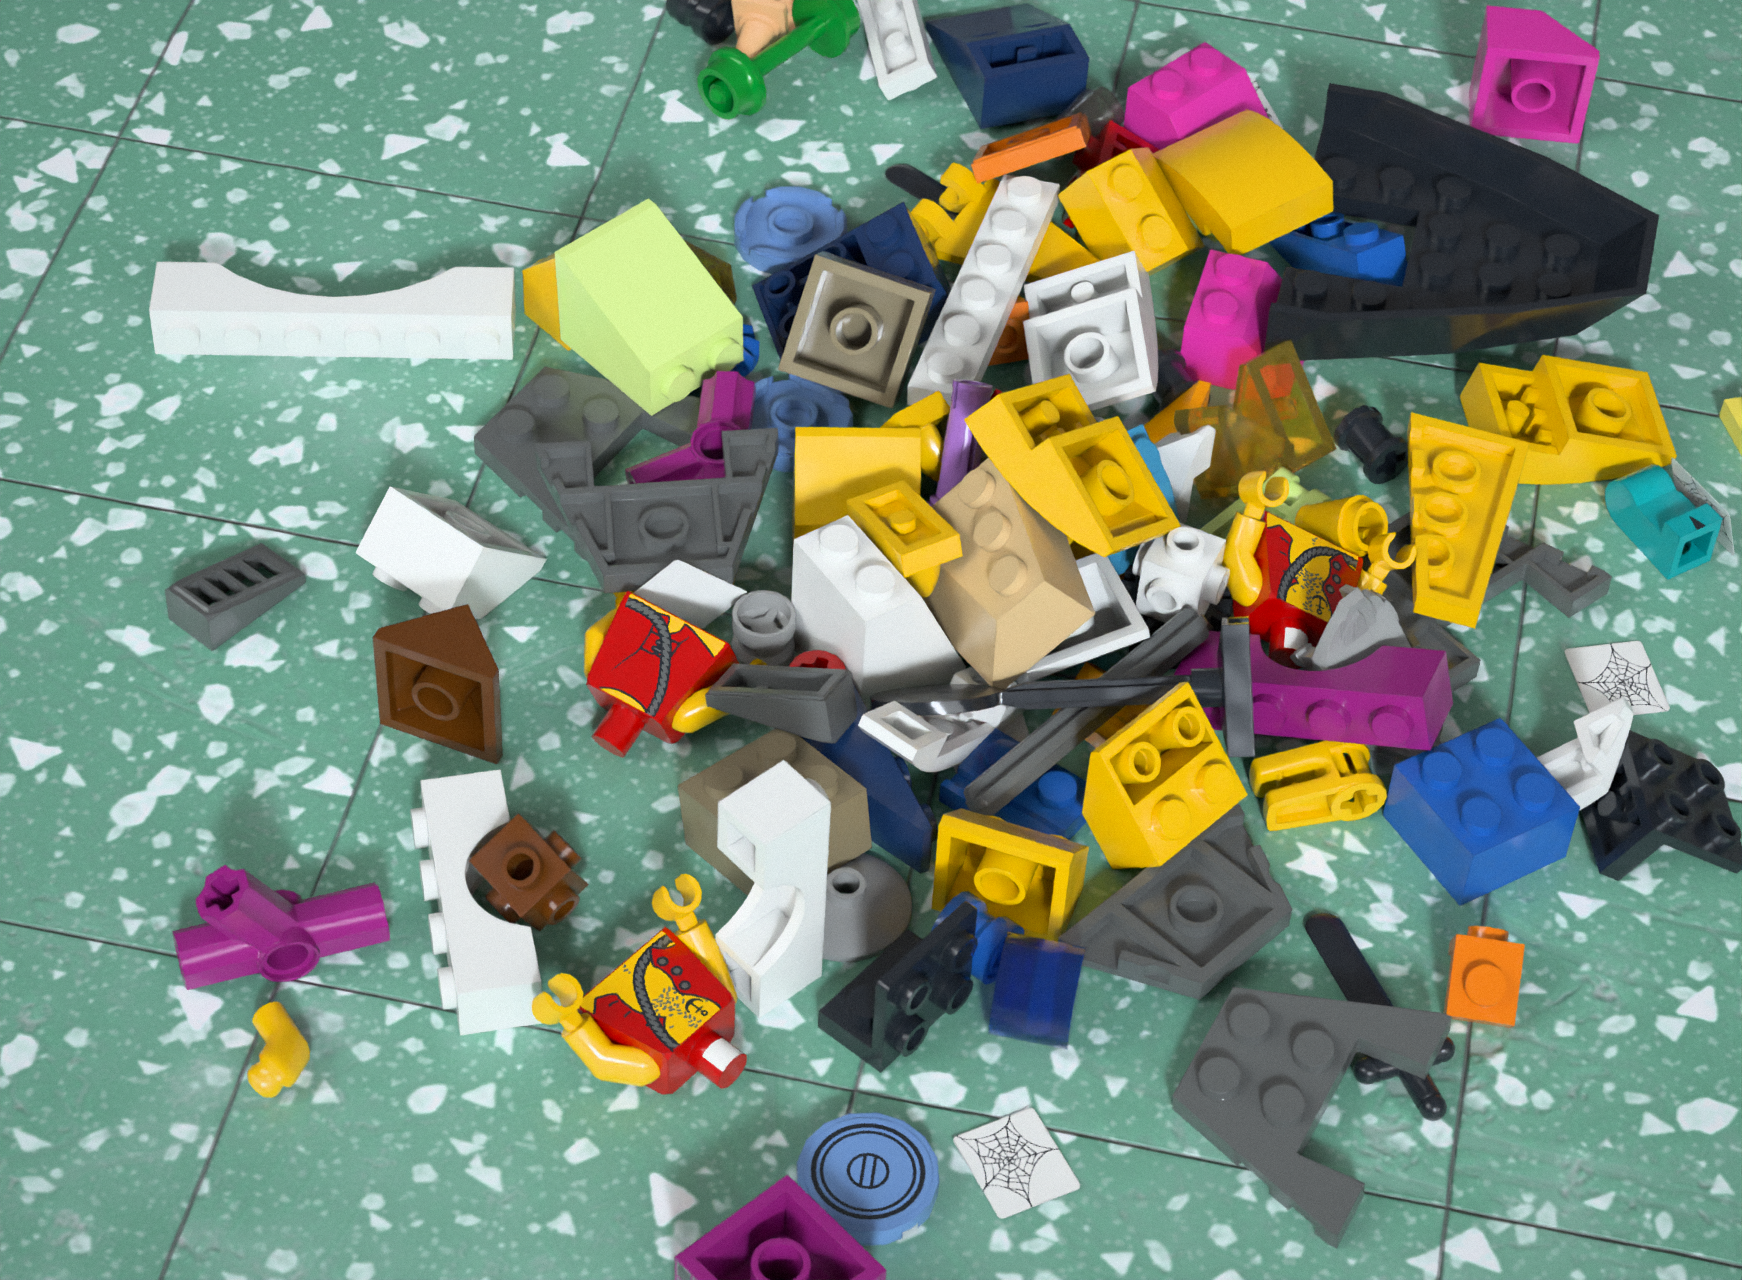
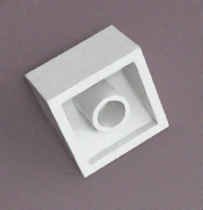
[356,486,547,619]

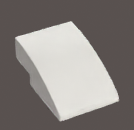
[1023,251,1158,411]

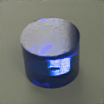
[989,932,1087,1050]

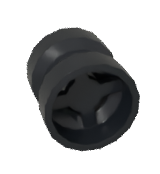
[666,0,735,45]

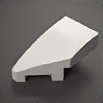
[1154,425,1216,524]
[1537,697,1634,811]

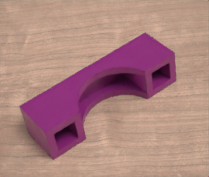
[1173,631,1453,751]

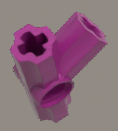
[625,371,756,484]
[172,864,390,990]

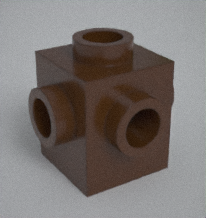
[469,813,589,932]

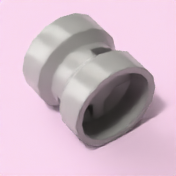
[731,590,796,667]

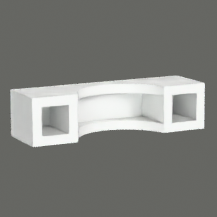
[716,760,831,1018]
[410,770,542,1035]

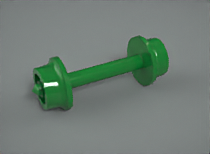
[697,0,860,120]

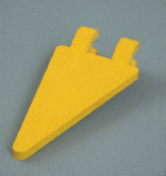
[911,163,1101,283]

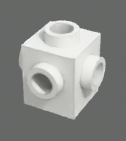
[1132,522,1230,623]

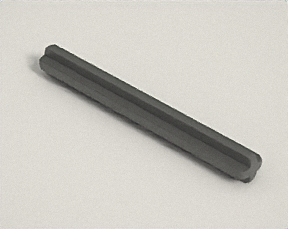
[963,608,1209,816]

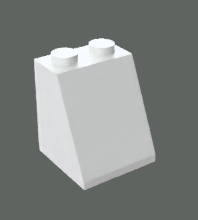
[791,515,966,710]

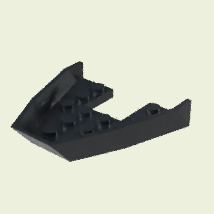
[1263,83,1659,363]

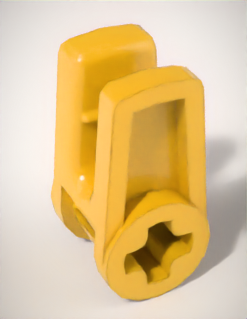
[1249,741,1387,831]

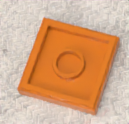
[971,112,1091,184]

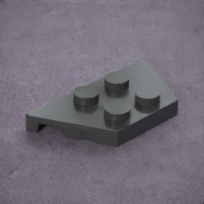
[1056,803,1292,1000]

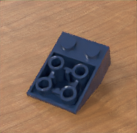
[925,3,1089,129]
[752,202,951,361]

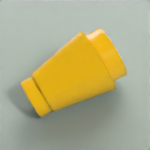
[1295,495,1388,557]

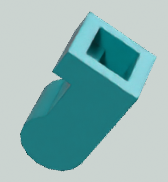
[1605,464,1723,580]

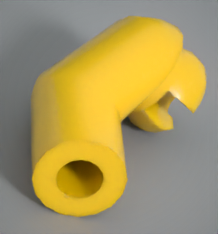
[247,1001,310,1098]

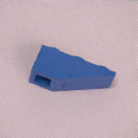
[1268,212,1407,287]

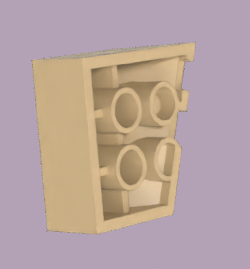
[905,457,1096,688]

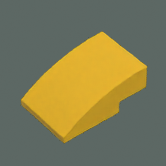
[1153,109,1333,255]
[1459,355,1677,485]
[964,374,1181,557]

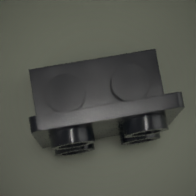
[1581,730,1742,881]
[818,901,978,1073]

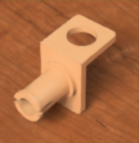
[731,0,796,58]

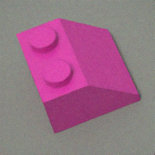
[1469,5,1600,144]
[1123,42,1269,150]
[1181,249,1305,403]

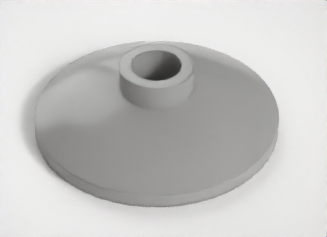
[823,853,912,962]

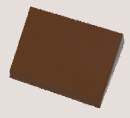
[373,604,503,765]

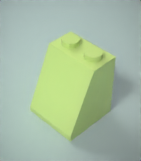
[555,198,744,416]

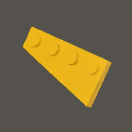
[1407,412,1530,629]

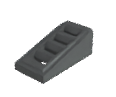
[165,543,306,651]
[705,664,857,743]

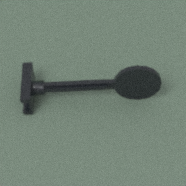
[870,616,1255,758]

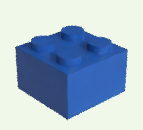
[1383,718,1580,906]

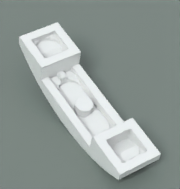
[858,667,1025,772]

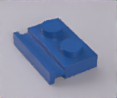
[939,728,1086,840]

